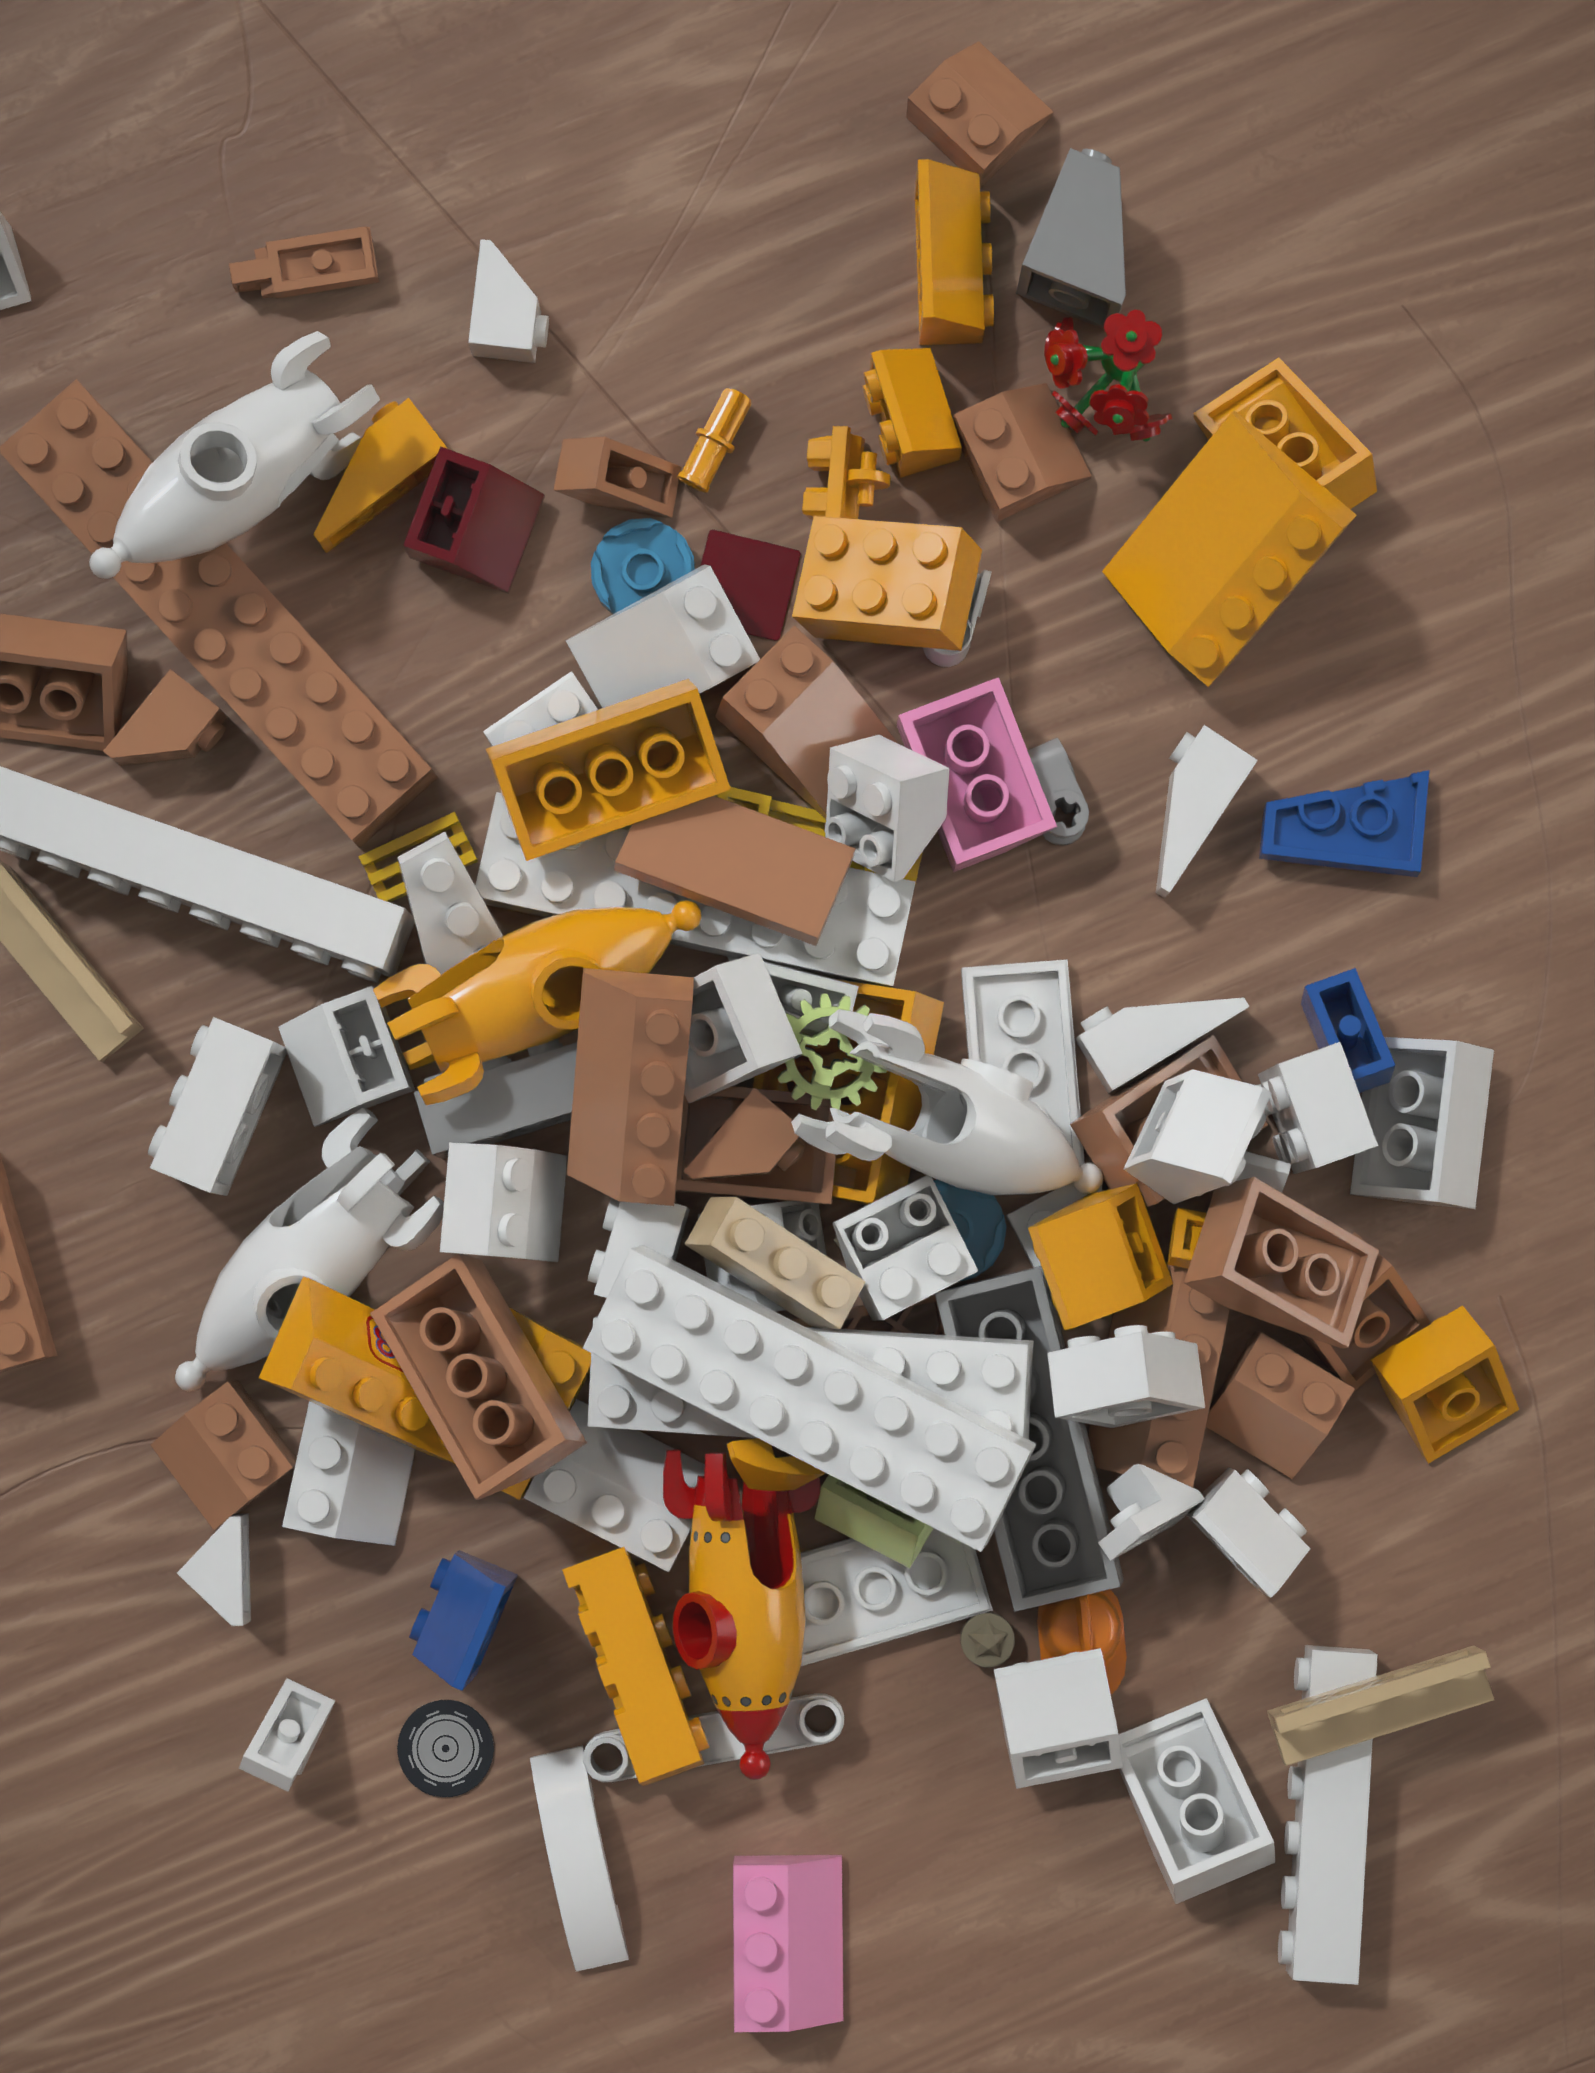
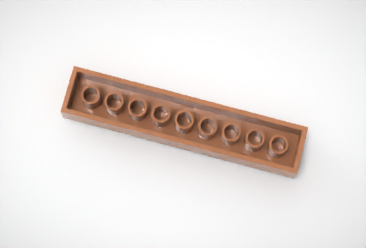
[0,379,438,848]

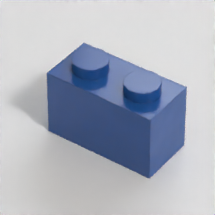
[1301,968,1396,1093]

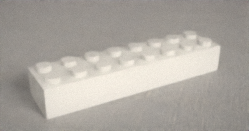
[0,766,415,983]
[475,792,916,988]
[583,1245,1036,1552]
[587,1316,1034,1440]

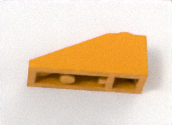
[313,398,447,553]

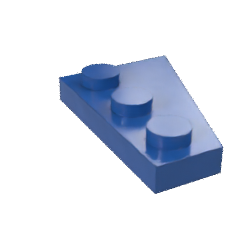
[1259,770,1430,877]

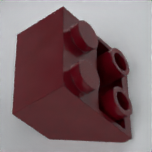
[403,446,545,594]

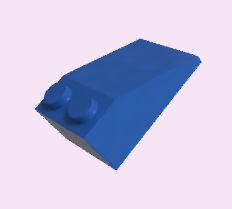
[409,1550,518,1691]

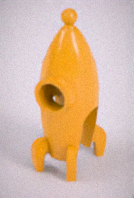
[373,900,702,1105]

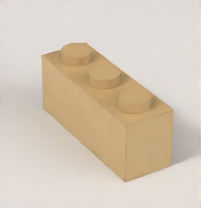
[685,1197,866,1329]

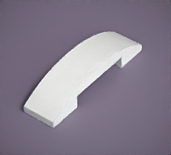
[530,1745,629,1972]

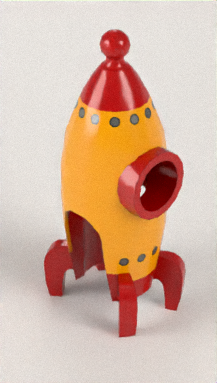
[662,1446,820,1780]

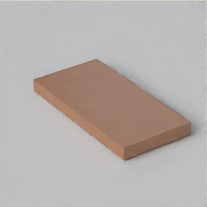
[614,796,856,946]

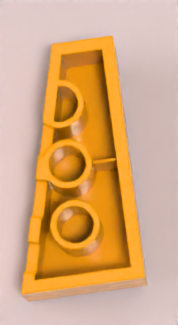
[562,1547,710,1787]

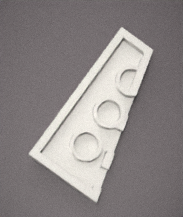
[397,832,503,974]

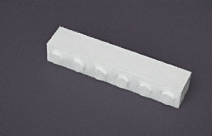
[1278,1645,1378,1985]

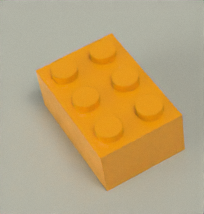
[792,516,982,651]

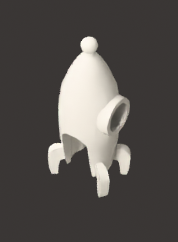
[89,331,380,579]
[791,1009,1103,1195]
[175,1108,444,1392]

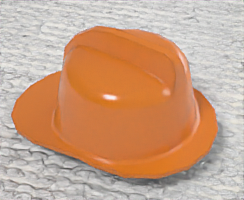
[1037,1589,1127,1694]

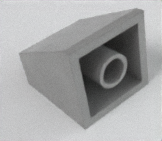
[1016,148,1126,329]

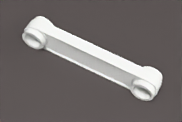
[583,1693,844,1782]

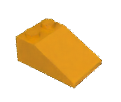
[1193,357,1377,509]

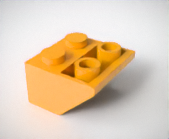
[862,348,962,478]
[1028,1183,1173,1330]

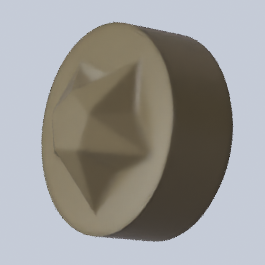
[960,1612,1015,1667]

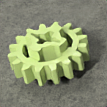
[777,993,887,1110]

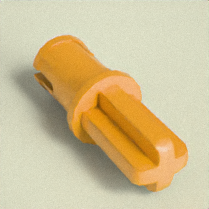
[677,388,751,493]

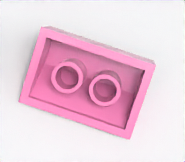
[897,677,1057,872]
[733,1855,843,2032]

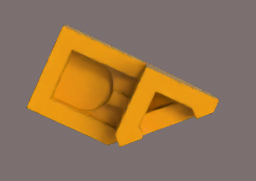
[727,1438,825,1491]

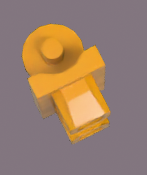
[802,426,891,520]

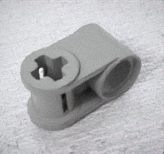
[1027,738,1089,846]

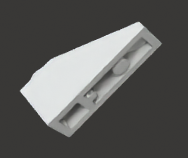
[1156,725,1258,899]
[1075,997,1249,1093]

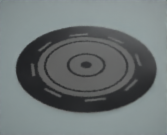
[397,1700,494,1797]

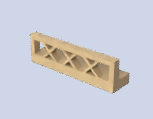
[0,861,144,1062]
[1267,1645,1494,1766]

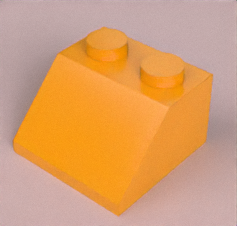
[1371,1305,1520,1464]

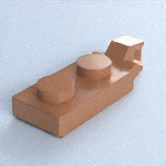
[229,226,380,299]

